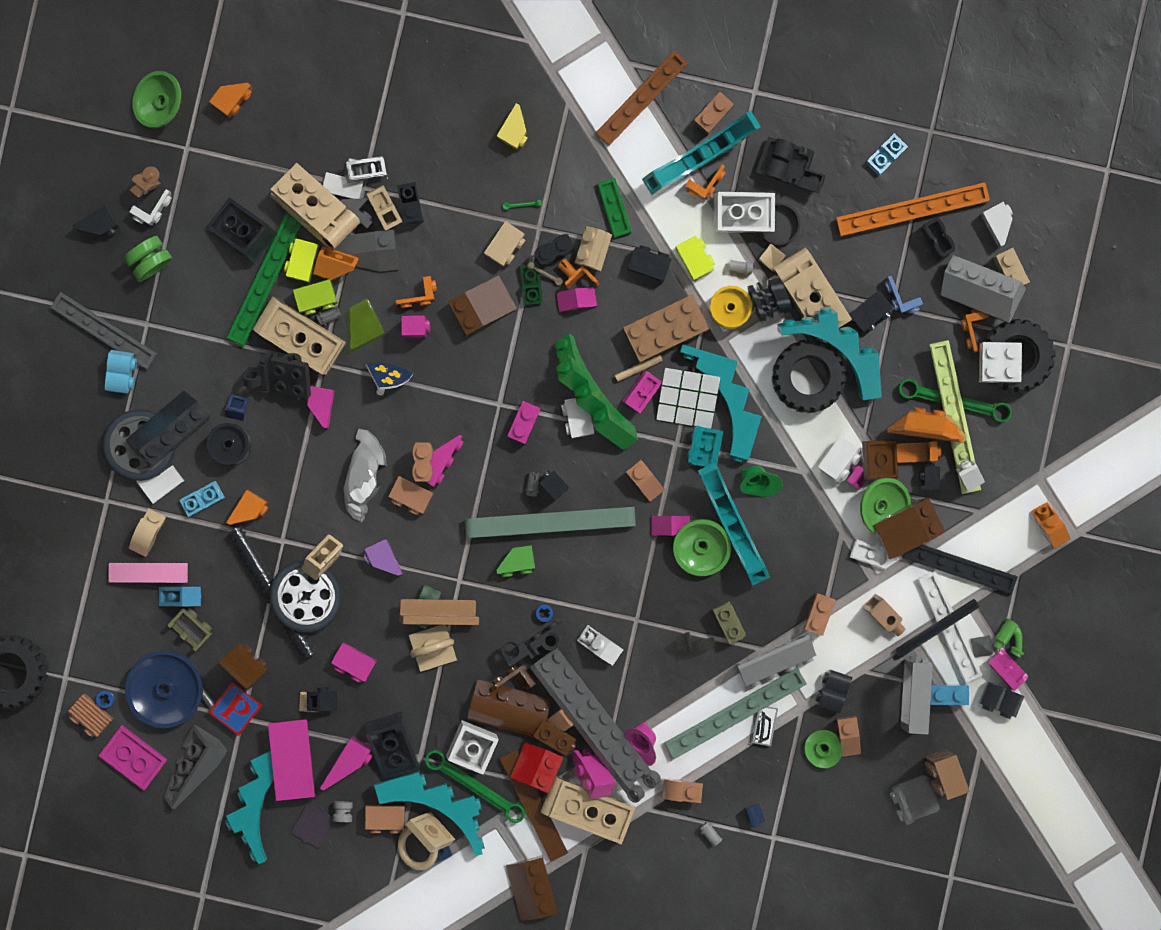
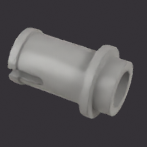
[729,260,753,276]
[699,821,722,847]

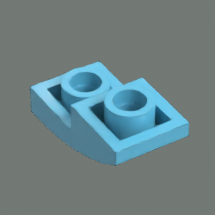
[866,133,908,176]
[179,481,225,517]

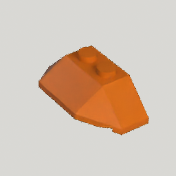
[887,408,967,443]

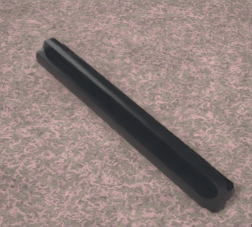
[896,599,980,658]

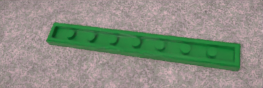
[227,212,302,347]

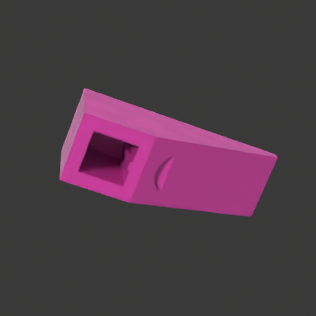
[427,435,464,487]

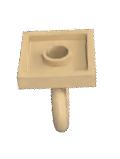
[409,625,457,672]
[398,811,455,870]

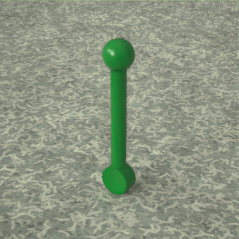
[503,199,543,210]

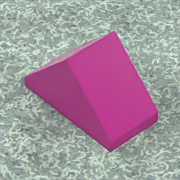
[556,287,597,312]
[652,516,690,535]

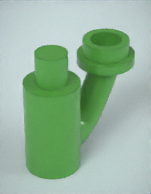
[994,618,1024,658]

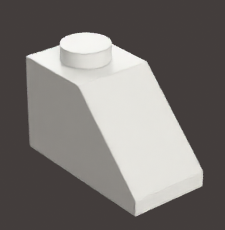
[981,202,1013,248]

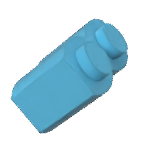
[105,350,137,393]

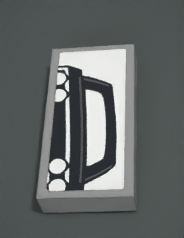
[752,705,778,746]

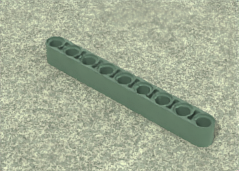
[464,507,636,538]

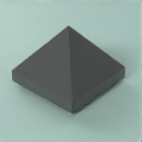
[971,635,993,657]

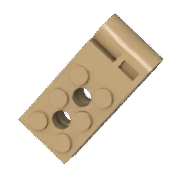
[270,163,360,250]
[773,247,852,341]
[253,296,347,375]
[540,776,635,845]

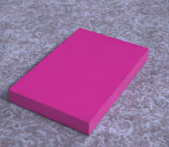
[98,725,168,791]

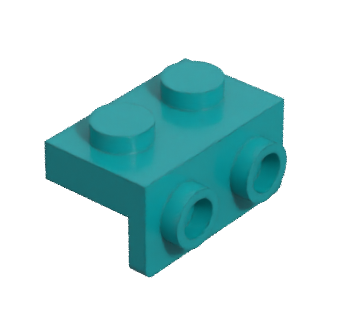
[687,426,724,467]

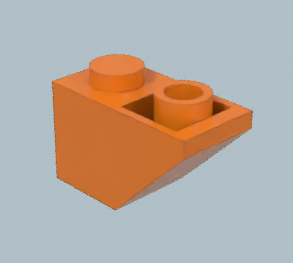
[209,83,252,118]
[1031,502,1071,549]

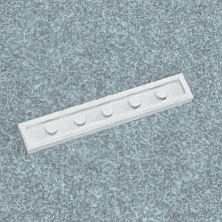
[917,571,983,684]

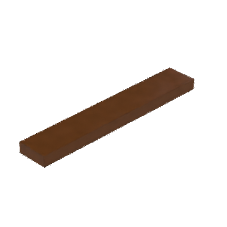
[500,749,568,862]

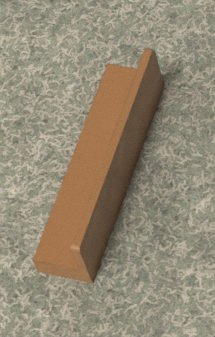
[399,599,479,625]

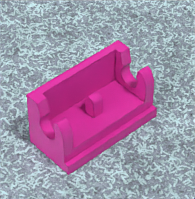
[621,370,662,413]
[986,648,1028,691]

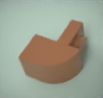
[662,778,703,803]

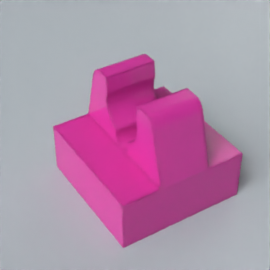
[846,465,866,490]

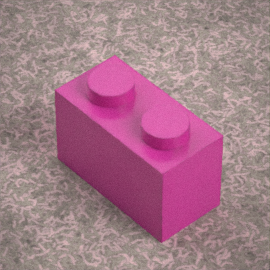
[402,316,431,338]
[508,401,541,444]
[331,642,377,683]

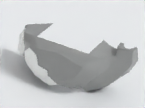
[343,429,387,523]

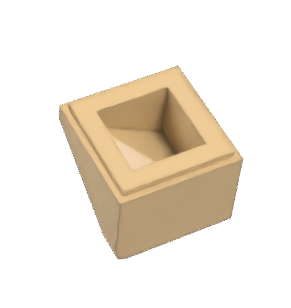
[759,244,786,272]

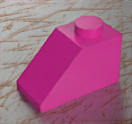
[305,386,335,429]

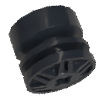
[747,274,793,323]

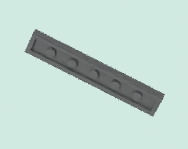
[50,292,158,370]

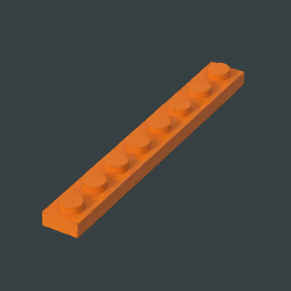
[836,182,990,237]

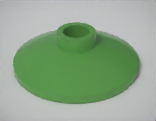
[805,730,843,768]

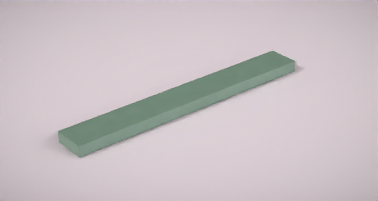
[664,667,807,760]

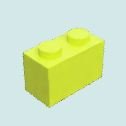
[675,235,715,281]
[284,239,319,283]

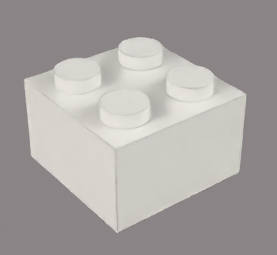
[979,342,1022,383]
[446,720,499,774]

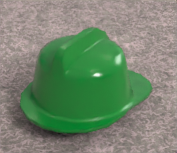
[740,466,783,497]

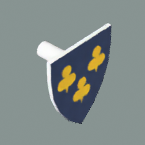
[366,363,413,395]

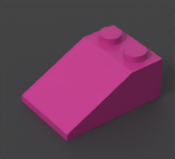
[320,736,373,791]

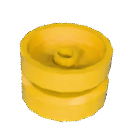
[709,285,752,330]

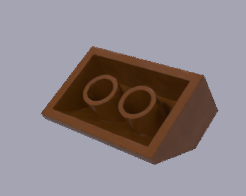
[506,855,558,921]

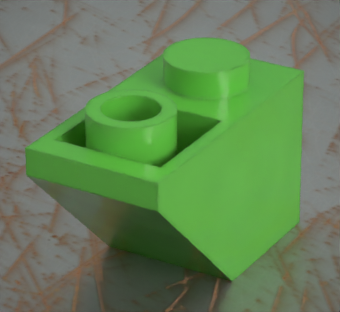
[496,545,535,577]

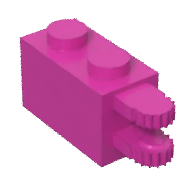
[572,749,615,799]

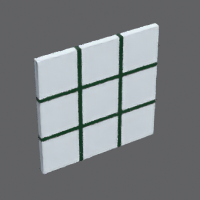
[656,368,720,429]

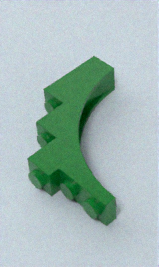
[555,333,638,450]

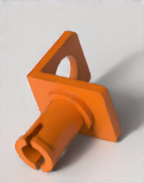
[557,259,600,289]

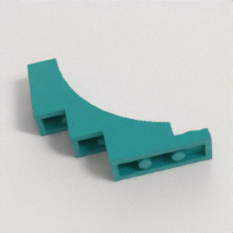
[680,345,762,463]

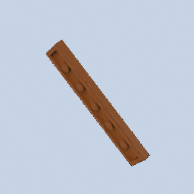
[595,50,688,146]

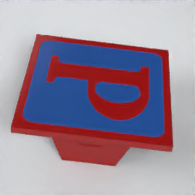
[208,682,263,736]

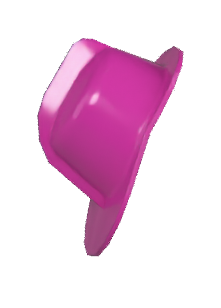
[625,722,656,766]

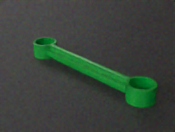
[898,379,1012,422]
[426,749,525,823]

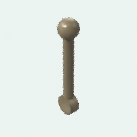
[527,262,563,285]

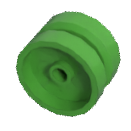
[123,236,173,282]

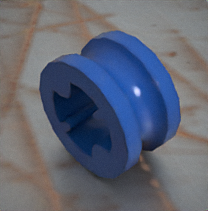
[536,605,553,622]
[96,691,115,708]

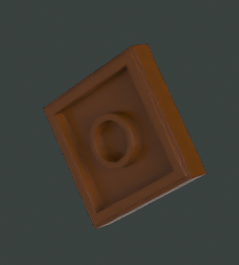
[862,440,898,480]

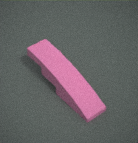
[109,563,188,583]

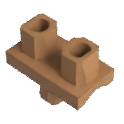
[130,166,161,197]

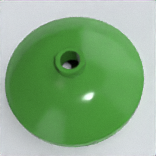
[133,71,181,128]
[860,478,911,534]
[673,519,731,576]

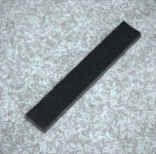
[902,544,1018,595]

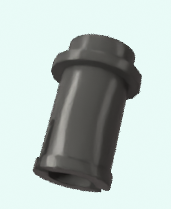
[316,306,342,326]
[525,472,540,497]

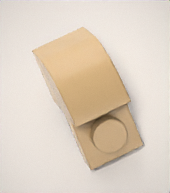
[367,185,402,231]
[129,509,166,557]

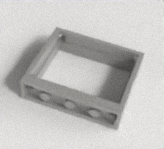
[900,656,933,734]

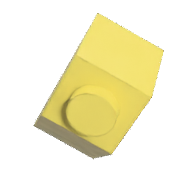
[497,103,528,150]

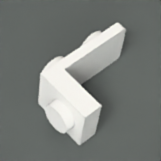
[130,189,172,226]

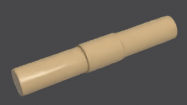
[615,354,663,382]

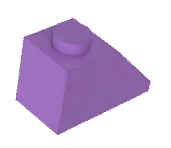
[363,539,403,576]

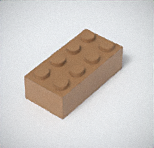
[623,294,709,363]
[924,749,970,800]

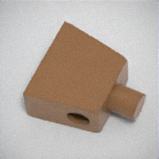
[862,594,906,636]

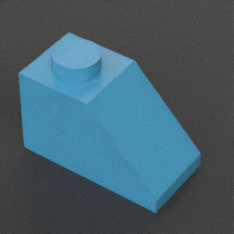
[159,587,201,606]

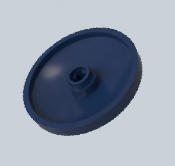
[125,651,203,728]

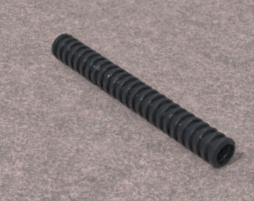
[228,526,317,661]

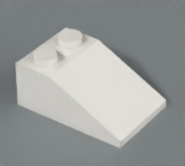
[714,192,775,233]

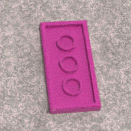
[268,719,315,801]

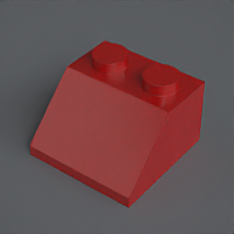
[510,743,563,793]

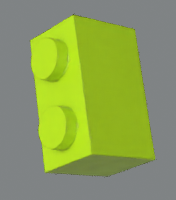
[293,279,338,316]

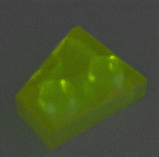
[350,299,385,350]

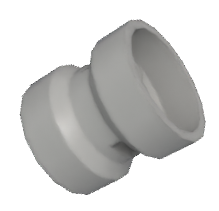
[333,801,353,822]

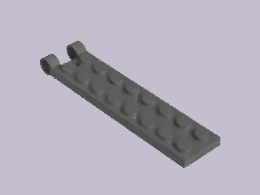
[530,648,661,803]

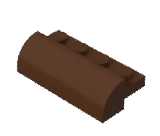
[467,680,552,737]

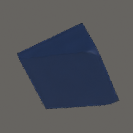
[225,394,249,421]
[745,803,765,827]

